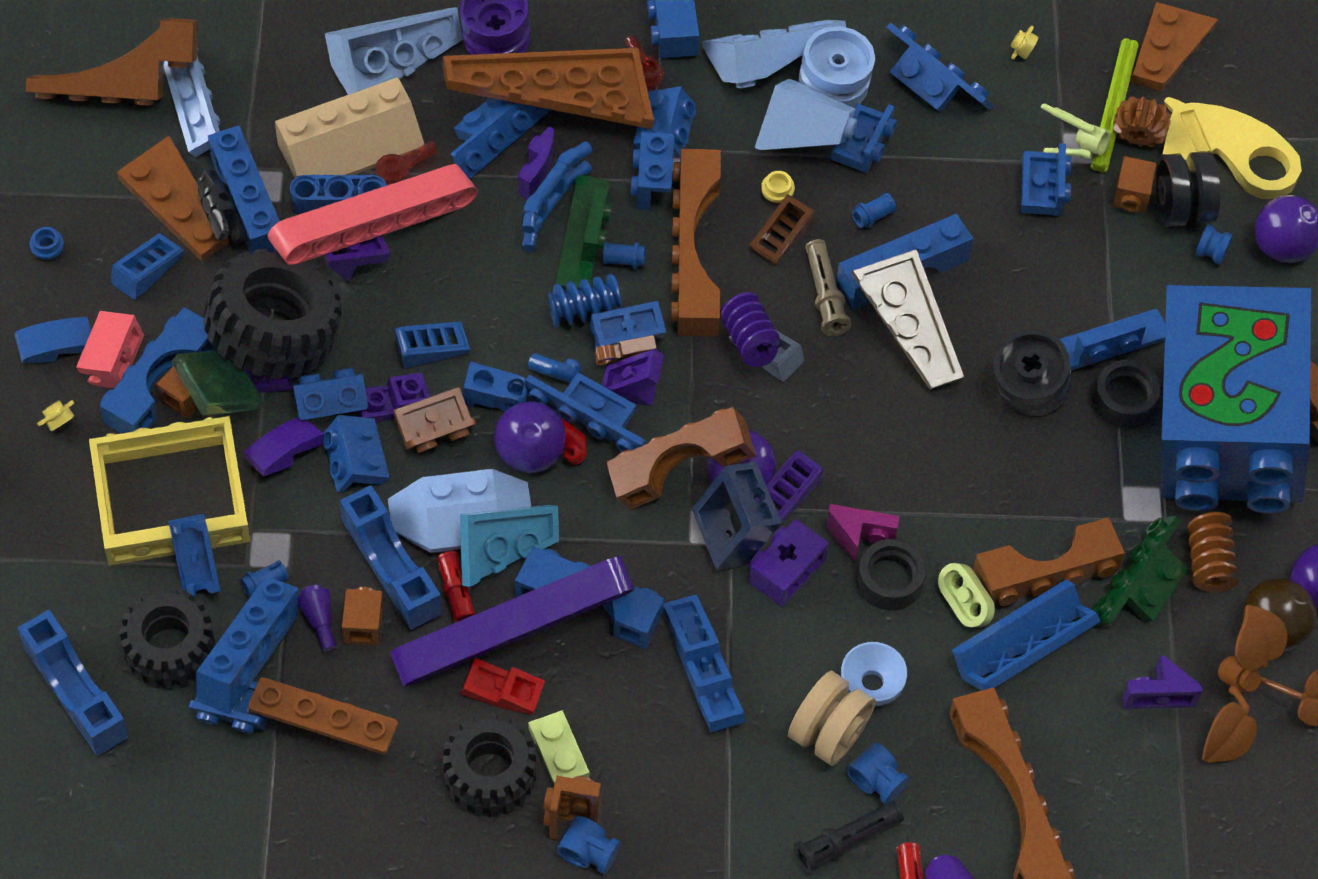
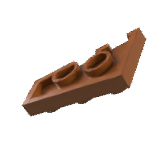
[1131,2,1218,91]

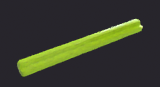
[1090,38,1139,173]

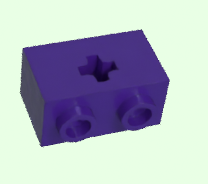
[749,519,829,607]

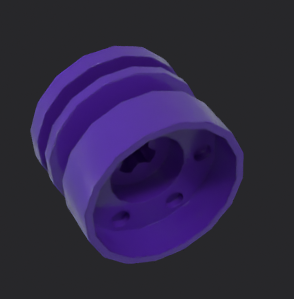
[460,0,530,55]

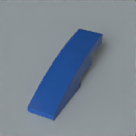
[664,594,745,732]

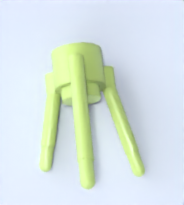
[1041,104,1110,160]

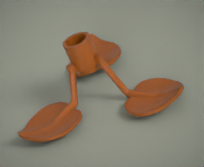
[1202,605,1318,763]

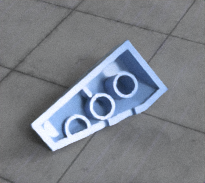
[702,20,846,88]

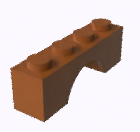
[606,407,756,510]
[973,517,1125,606]

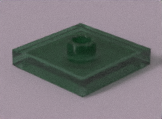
[172,351,264,415]

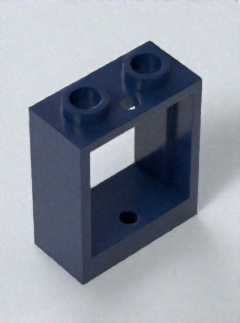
[692,462,782,570]

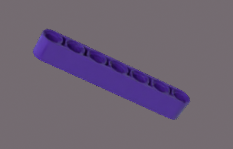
[390,556,635,686]

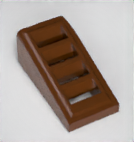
[749,194,816,265]

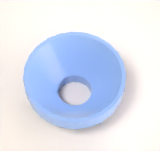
[841,642,907,706]

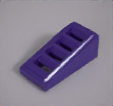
[755,450,823,522]

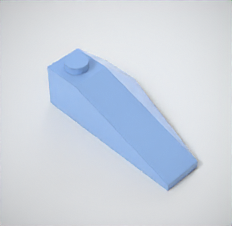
[325,7,463,95]

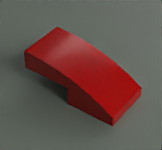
[460,658,545,714]

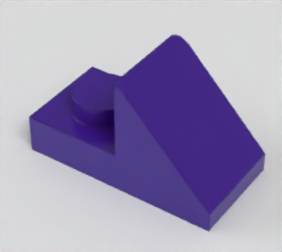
[323,235,390,282]
[602,348,664,406]
[1123,655,1202,709]

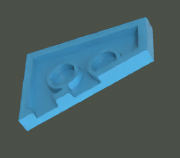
[460,505,559,587]

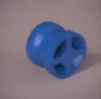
[1195,224,1233,265]

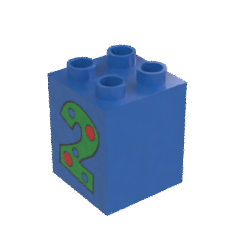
[1161,285,1311,513]

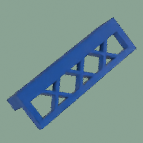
[952,580,1100,691]

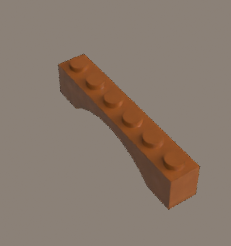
[671,149,721,337]
[949,687,1075,879]

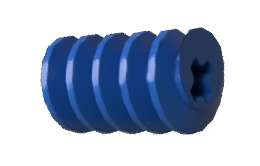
[548,274,622,328]

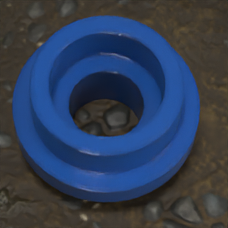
[29,227,64,260]

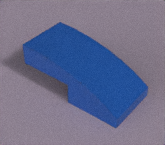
[14,317,91,363]

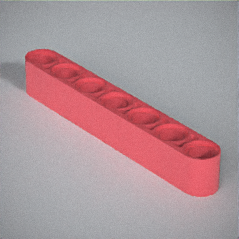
[268,164,478,265]

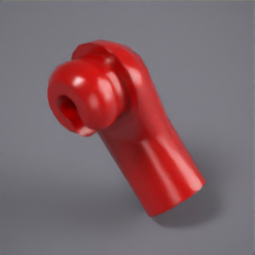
[561,418,587,465]

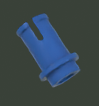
[852,193,896,228]
[603,242,646,269]
[240,560,289,598]

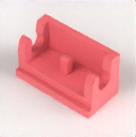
[76,311,144,388]

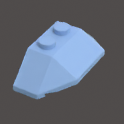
[388,469,531,553]

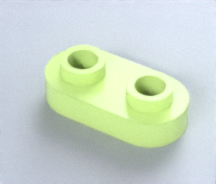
[938,563,995,628]

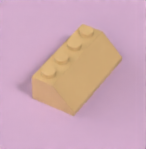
[275,77,425,178]

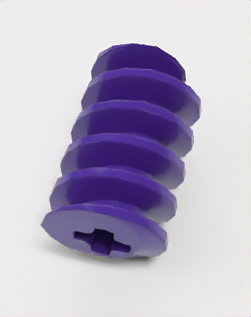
[720,292,780,367]

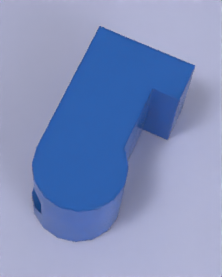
[462,362,529,412]

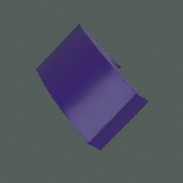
[518,127,554,200]
[356,373,430,423]
[243,417,323,476]

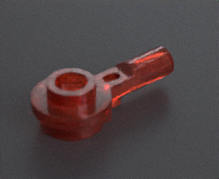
[625,35,664,89]
[376,141,438,185]

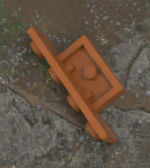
[248,677,398,755]

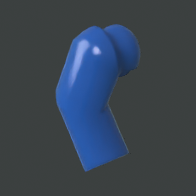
[528,353,581,383]

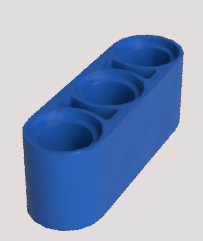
[290,175,387,215]

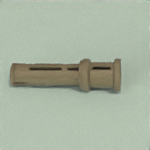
[805,239,852,336]

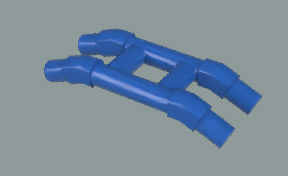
[521,141,593,252]

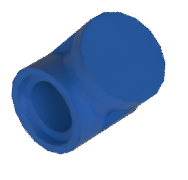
[846,742,910,805]
[556,816,621,874]

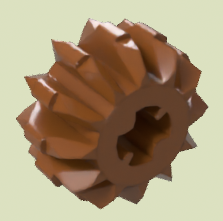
[1113,96,1171,148]

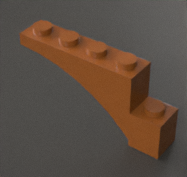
[26,18,198,105]

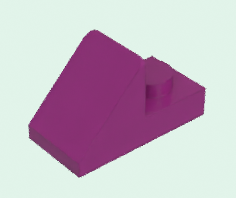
[826,504,900,562]

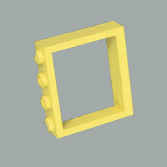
[89,416,250,566]

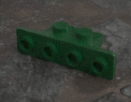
[555,175,612,290]
[1093,515,1188,627]

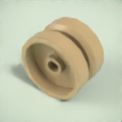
[788,670,876,766]

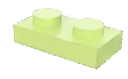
[528,710,590,787]

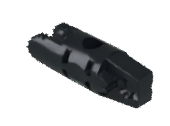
[196,170,246,243]

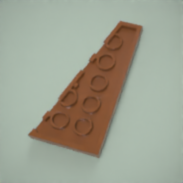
[443,48,654,129]

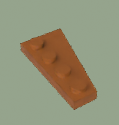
[117,136,229,262]

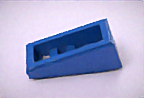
[111,233,184,300]
[394,321,470,369]

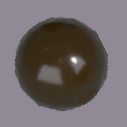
[1242,578,1317,651]

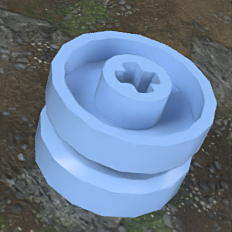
[798,26,875,107]

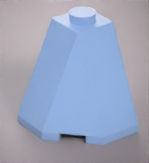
[755,79,857,150]

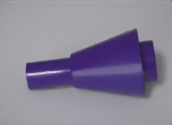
[298,584,337,652]

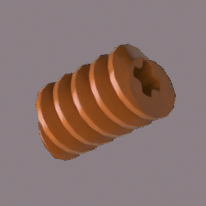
[1187,512,1238,593]

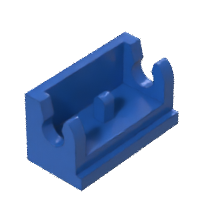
[589,301,666,350]
[169,514,220,596]

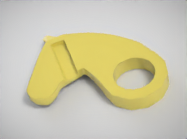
[1162,97,1302,199]

